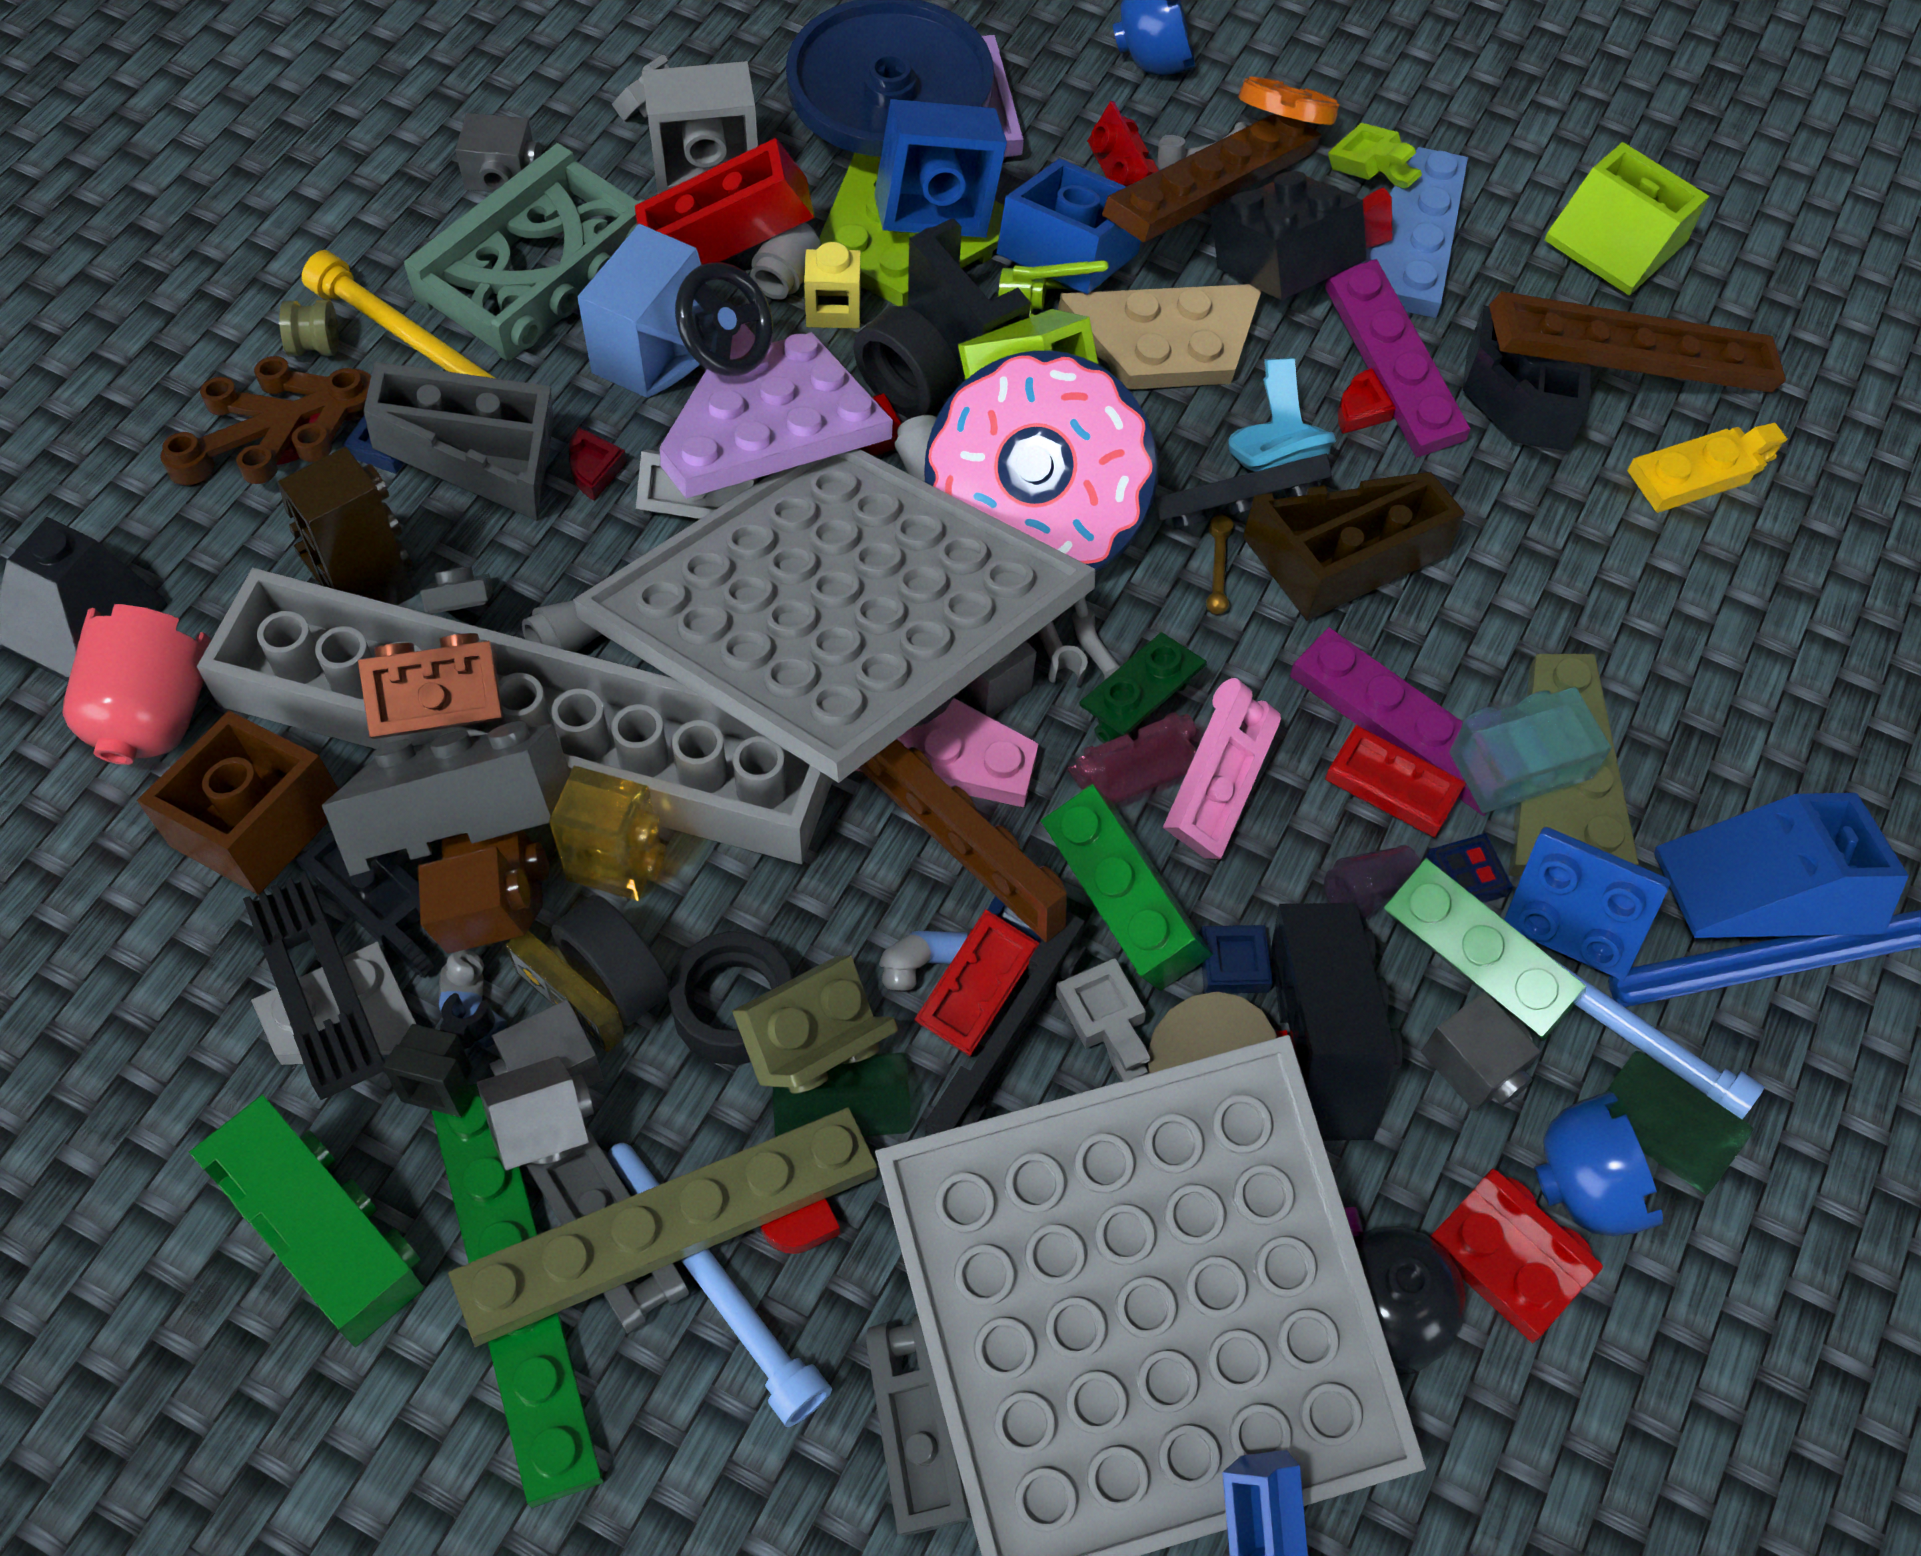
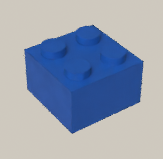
[874,99,1007,238]
[996,158,1141,295]

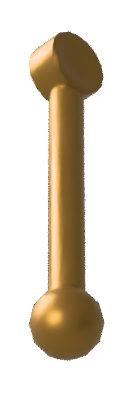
[1206,515,1233,615]

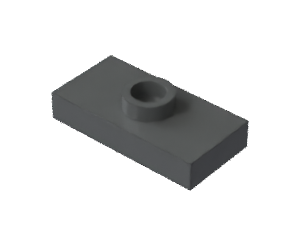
[420,566,493,614]

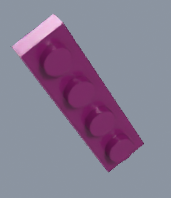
[1325,259,1471,458]
[1289,627,1525,816]

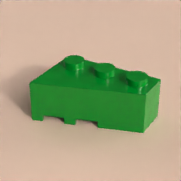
[189,1094,425,1348]

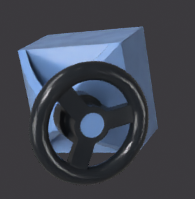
[577,224,773,398]

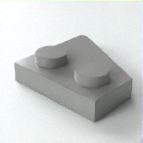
[251,942,417,1065]

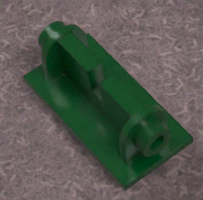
[1079,632,1207,746]

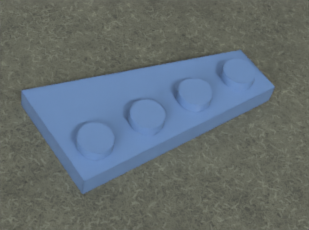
[1355,147,1468,318]

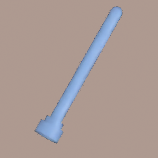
[1548,955,1765,1130]
[607,1143,832,1427]

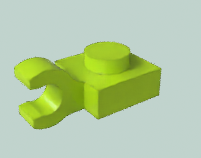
[1328,122,1422,188]

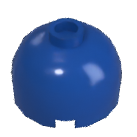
[1113,0,1196,76]
[1534,1091,1663,1237]

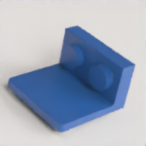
[1504,827,1671,981]

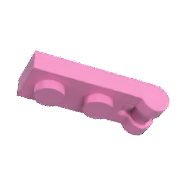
[1163,678,1281,859]

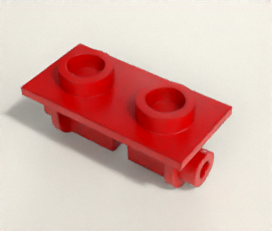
[1087,101,1159,187]

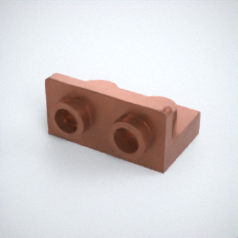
[358,633,504,739]

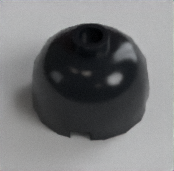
[1354,1226,1467,1375]

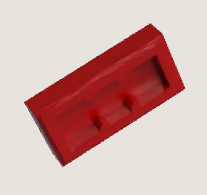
[1325,725,1466,838]
[914,909,1039,1057]

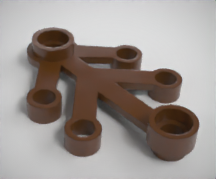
[160,356,371,485]

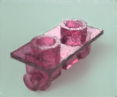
[1068,712,1197,804]

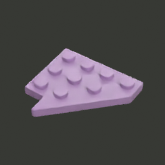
[660,324,893,499]

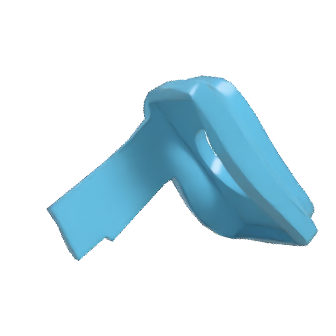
[1228,357,1336,472]

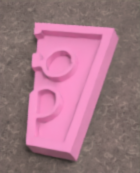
[856,698,1039,807]

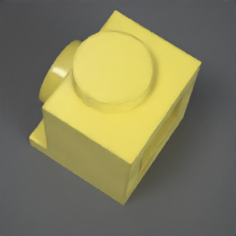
[804,242,861,329]

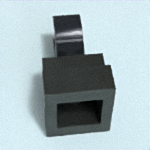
[382,993,495,1118]

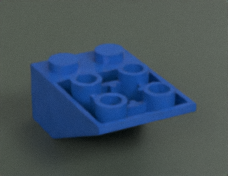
[1654,793,1909,938]

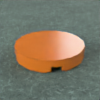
[1238,76,1339,125]

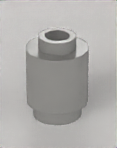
[750,222,822,299]

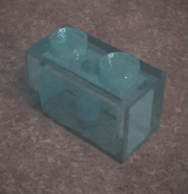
[1449,687,1612,813]

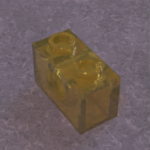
[549,765,666,901]

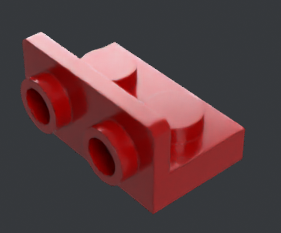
[1429,1169,1603,1344]

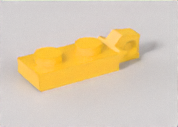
[1627,423,1787,513]

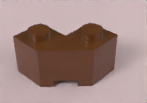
[418,830,549,954]

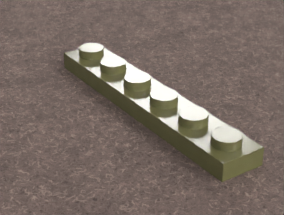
[448,1107,877,1347]

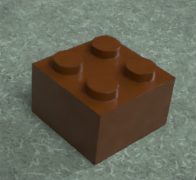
[136,710,339,895]

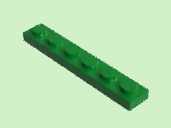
[431,1084,604,1509]

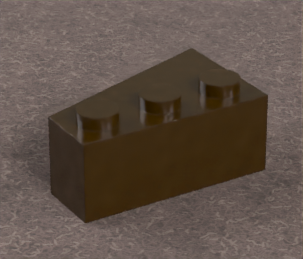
[278,446,415,605]
[1243,472,1465,621]

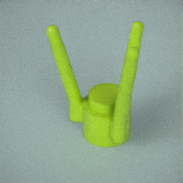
[998,260,1109,317]

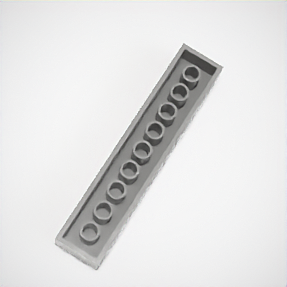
[197,568,833,864]

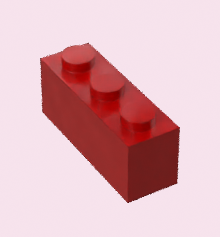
[635,138,815,265]

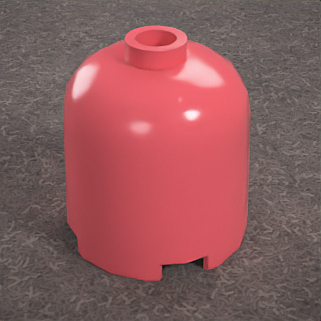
[63,604,211,765]

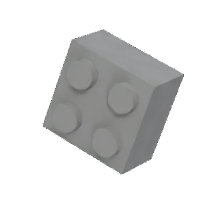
[642,61,758,194]

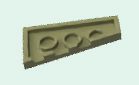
[1508,654,1639,876]

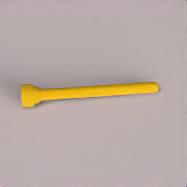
[302,250,497,379]

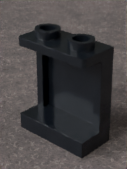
[908,218,1031,382]

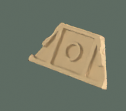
[1058,284,1262,390]

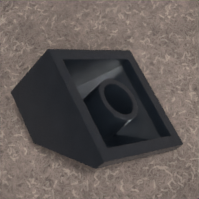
[0,517,168,682]

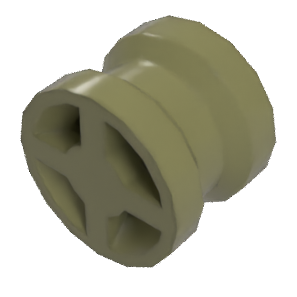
[279,300,339,357]

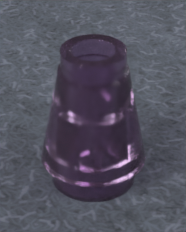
[1324,845,1421,917]

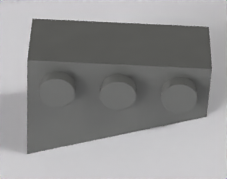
[364,362,554,521]
[322,721,577,876]

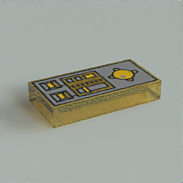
[506,931,624,1053]

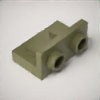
[732,955,898,1093]

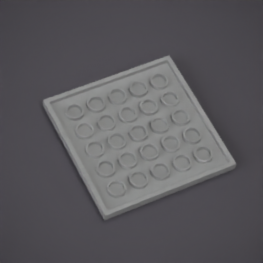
[573,448,1095,783]
[875,1035,1426,1556]

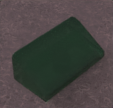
[1603,1050,1754,1196]
[773,1052,910,1137]

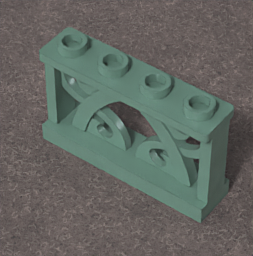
[404,143,644,362]

